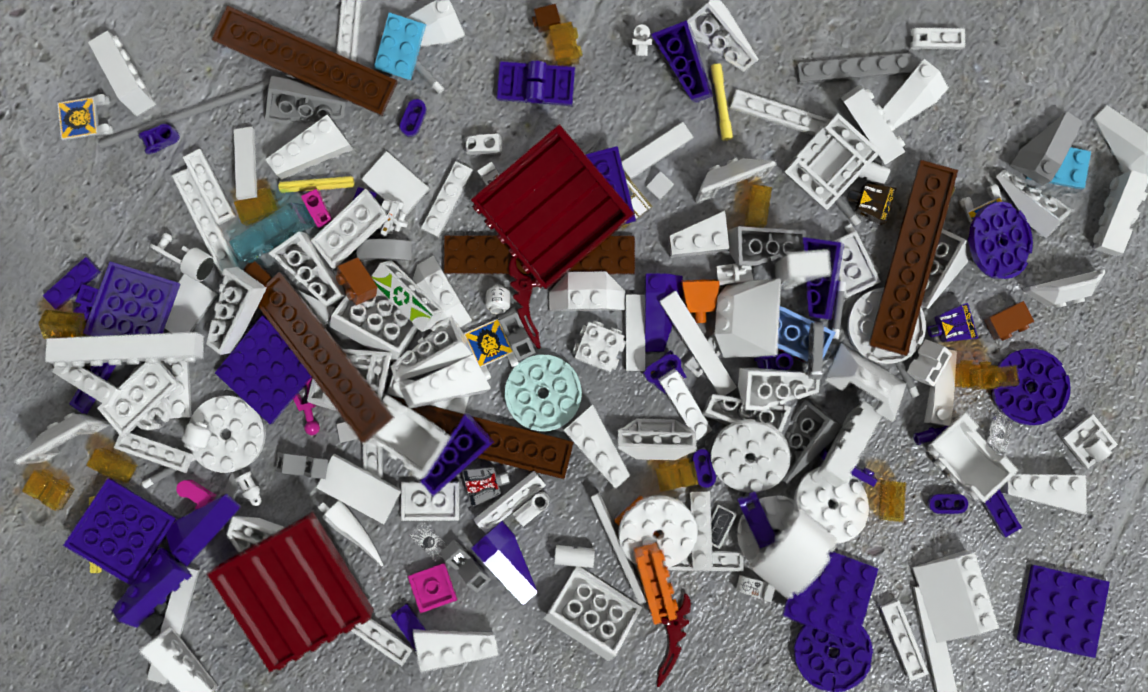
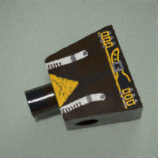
[847,184,897,226]

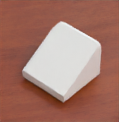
[646,171,674,200]
[336,422,359,443]

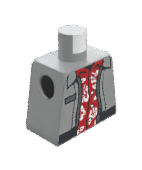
[462,467,510,507]

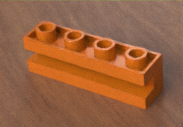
[634,543,678,625]

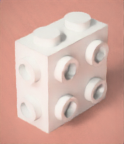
[573,321,626,372]

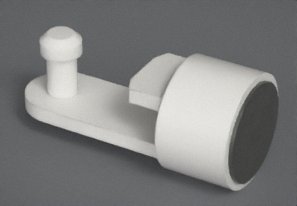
[149,233,214,282]

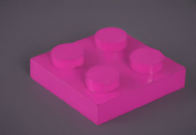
[408,563,458,613]

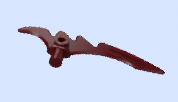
[509,257,541,349]
[657,594,691,687]

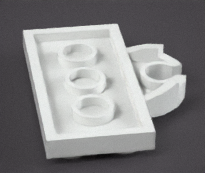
[130,360,192,420]
[97,361,180,437]

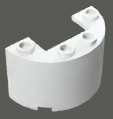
[366,395,451,480]
[928,413,1018,503]
[748,508,837,598]

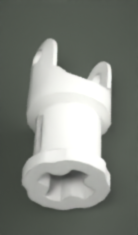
[235,471,262,506]

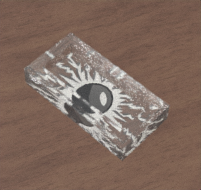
[986,411,1013,454]
[409,521,447,562]

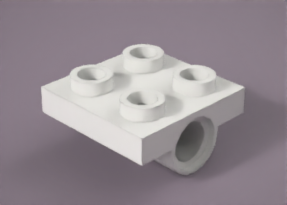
[1061,414,1118,468]

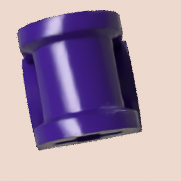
[138,124,180,154]
[754,353,793,370]

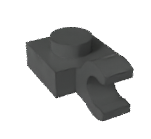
[139,601,168,636]

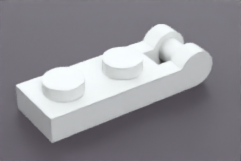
[910,28,965,50]

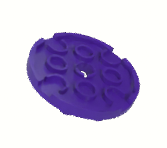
[968,202,1033,279]
[991,349,1071,425]
[794,625,873,692]

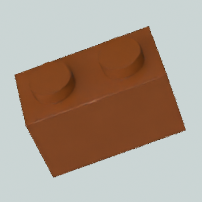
[335,258,377,305]
[983,301,1035,341]

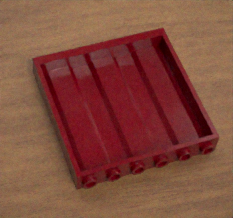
[471,124,635,289]
[207,512,374,672]

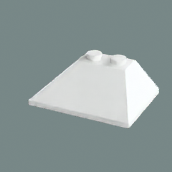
[785,113,881,210]
[695,158,776,204]
[715,278,781,358]
[825,343,907,422]
[307,349,392,411]
[15,413,111,464]

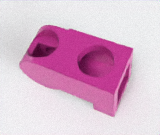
[301,189,332,228]
[176,480,217,509]

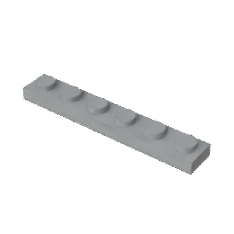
[797,53,913,83]

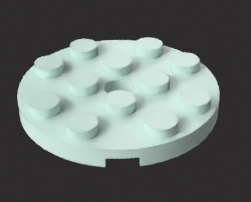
[505,354,582,431]

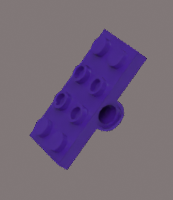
[497,61,575,106]

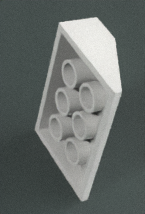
[330,289,418,363]
[912,550,999,643]
[544,566,642,661]

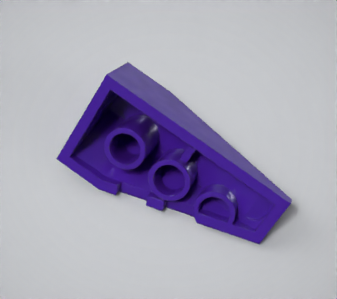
[645,273,683,352]
[166,494,241,567]
[471,521,538,605]

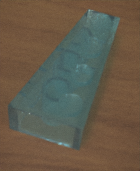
[229,202,316,263]

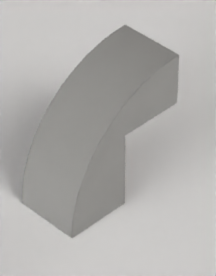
[357,239,412,261]
[497,307,536,361]
[275,452,328,479]
[440,540,491,593]

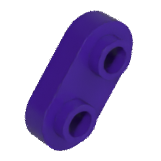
[400,99,427,137]
[644,354,681,384]
[692,449,716,488]
[928,494,968,514]

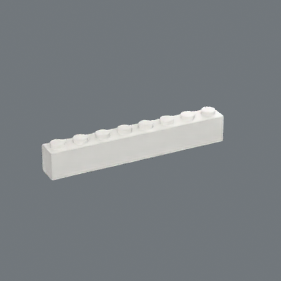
[45,332,204,368]

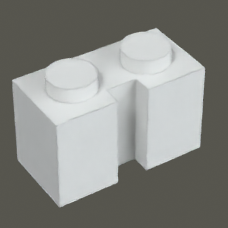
[907,339,952,387]

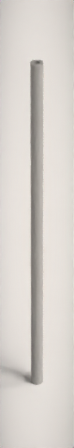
[98,74,296,149]

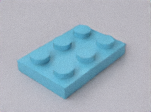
[374,12,426,80]
[1026,147,1091,190]

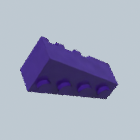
[651,20,713,103]
[803,237,844,320]
[420,413,494,496]
[112,547,192,628]

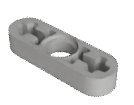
[808,322,824,380]

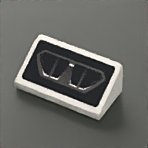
[711,505,737,549]

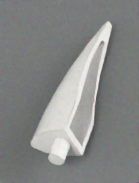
[318,500,383,567]

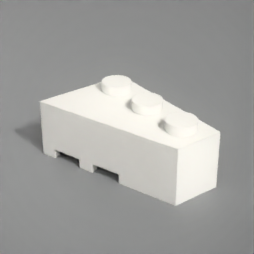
[668,211,729,258]

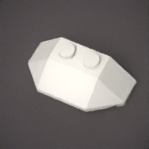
[412,255,472,328]
[1023,269,1105,308]
[549,272,625,311]
[618,419,697,460]
[227,516,284,553]

